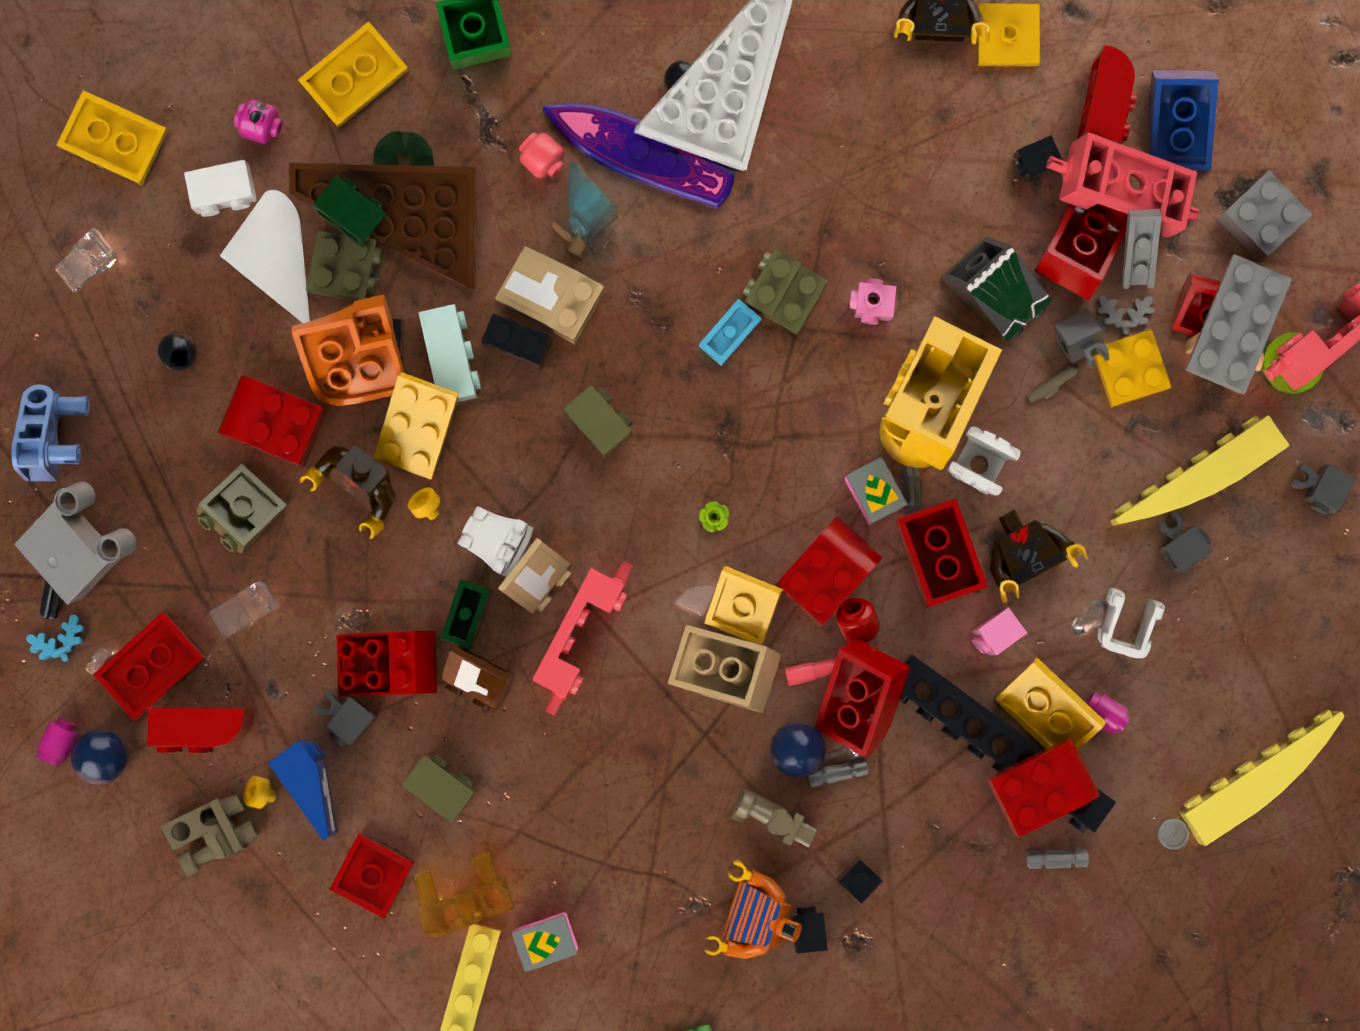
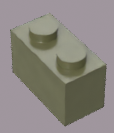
[563,385,633,458]
[401,753,476,823]

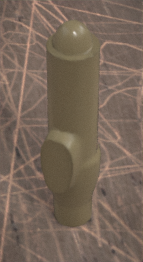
[1026,364,1079,404]

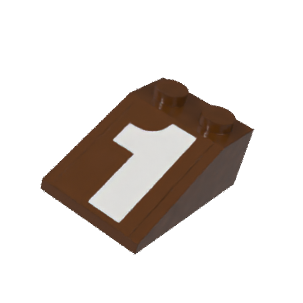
[441,645,516,711]

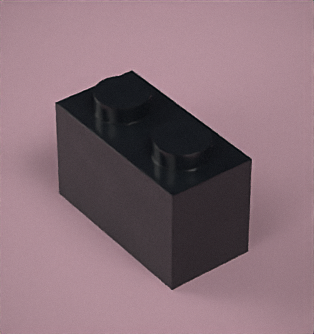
[481,313,552,369]

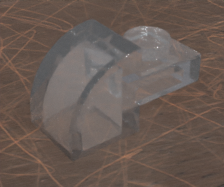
[54,228,117,292]
[208,579,279,640]

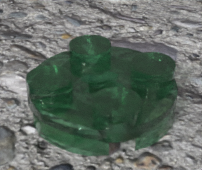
[373,131,435,166]

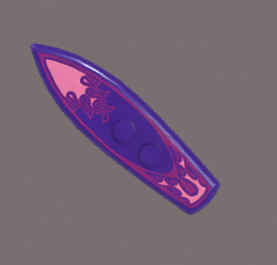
[543,103,735,208]

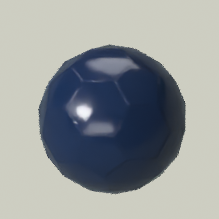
[770,722,826,778]
[71,729,128,785]

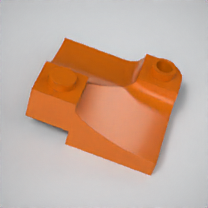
[291,294,405,406]

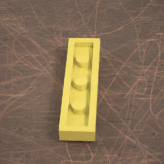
[440,922,501,1031]

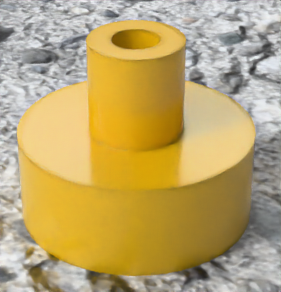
[407,487,440,520]
[243,776,276,809]

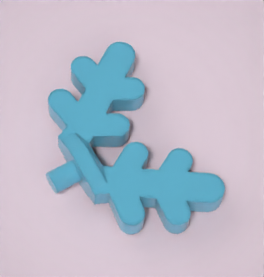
[26,615,84,662]

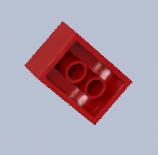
[1077,45,1137,144]
[1034,204,1128,300]
[217,375,328,468]
[896,498,988,609]
[775,516,883,626]
[814,639,910,758]
[147,707,254,753]
[986,737,1100,838]

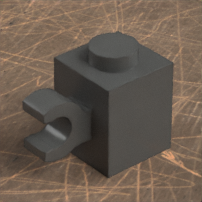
[1054,308,1109,368]
[1290,464,1356,515]
[1157,512,1213,574]
[314,692,377,746]

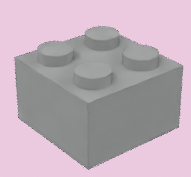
[1217,170,1313,263]

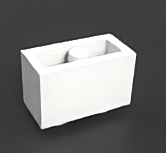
[184,160,257,217]

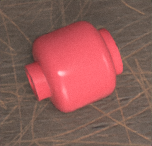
[519,132,565,178]

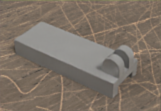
[1121,209,1162,289]

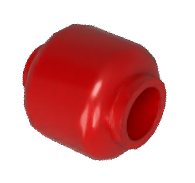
[836,598,880,643]

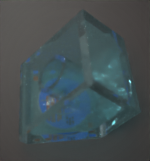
[567,161,618,242]

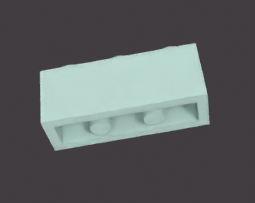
[418,304,481,402]

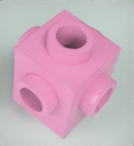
[849,278,897,325]

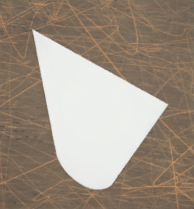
[220,190,310,323]

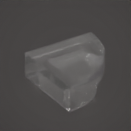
[675,585,716,616]
[1071,598,1106,636]
[85,647,115,677]

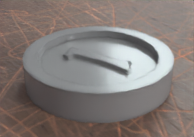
[1157,818,1190,850]

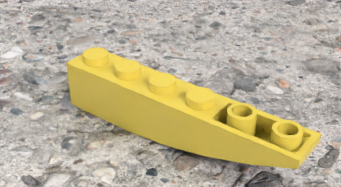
[1110,415,1290,526]
[1179,709,1345,846]

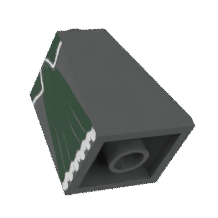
[941,237,1053,342]

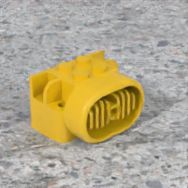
[879,316,1002,471]

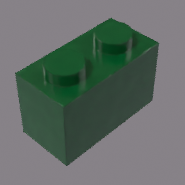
[312,175,386,248]
[440,579,493,649]

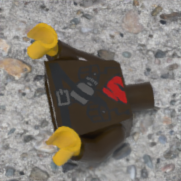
[893,0,990,44]
[300,445,396,539]
[990,510,1088,603]

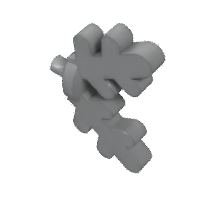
[1097,296,1155,335]

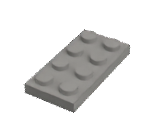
[1185,254,1292,395]

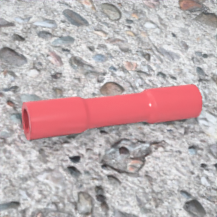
[784,658,836,686]

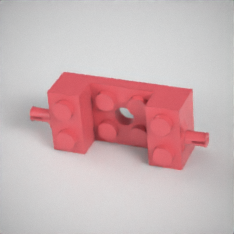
[1046,132,1199,238]
[1264,282,1360,391]
[532,560,634,717]

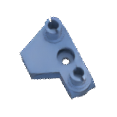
[11,384,90,481]

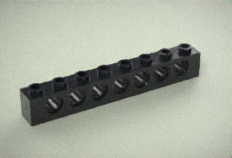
[899,654,1116,833]

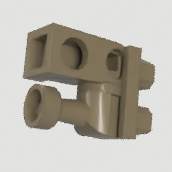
[730,788,817,847]
[160,795,259,877]

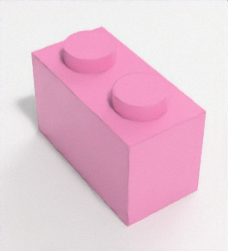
[971,607,1027,656]

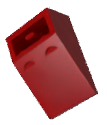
[336,631,437,697]

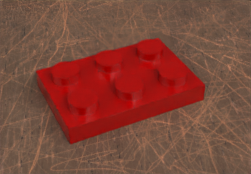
[93,612,206,721]

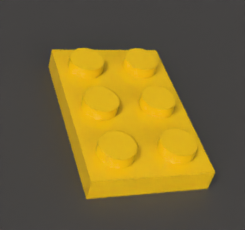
[298,21,409,129]
[57,90,168,185]
[374,372,460,479]
[994,658,1106,750]

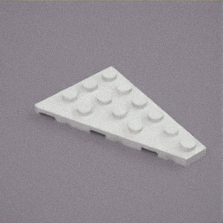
[634,0,793,171]

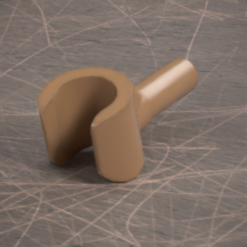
[551,222,587,259]

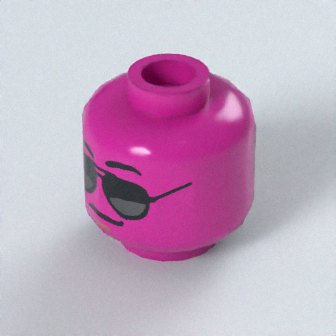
[234,99,283,144]

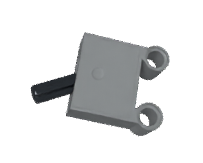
[14,481,137,619]

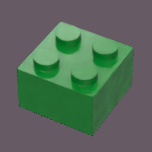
[435,0,512,70]

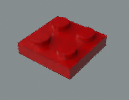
[329,833,415,919]

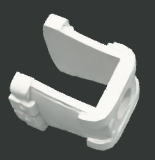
[948,426,1020,496]
[457,506,534,577]
[1097,587,1165,658]

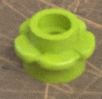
[699,501,729,532]

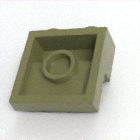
[306,231,383,301]
[742,248,828,335]
[196,464,287,554]

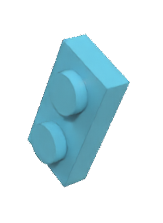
[698,298,762,366]

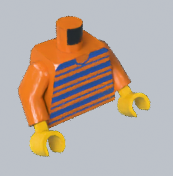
[704,860,802,959]

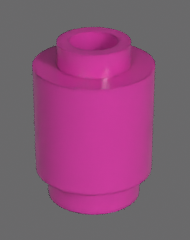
[1086,691,1130,735]
[36,717,79,766]

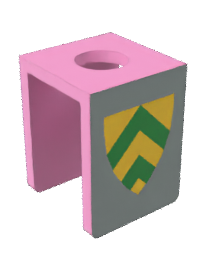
[844,457,908,526]
[512,912,578,972]

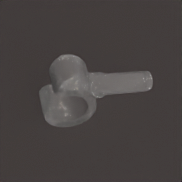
[823,745,860,762]

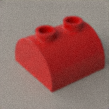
[1172,273,1221,336]

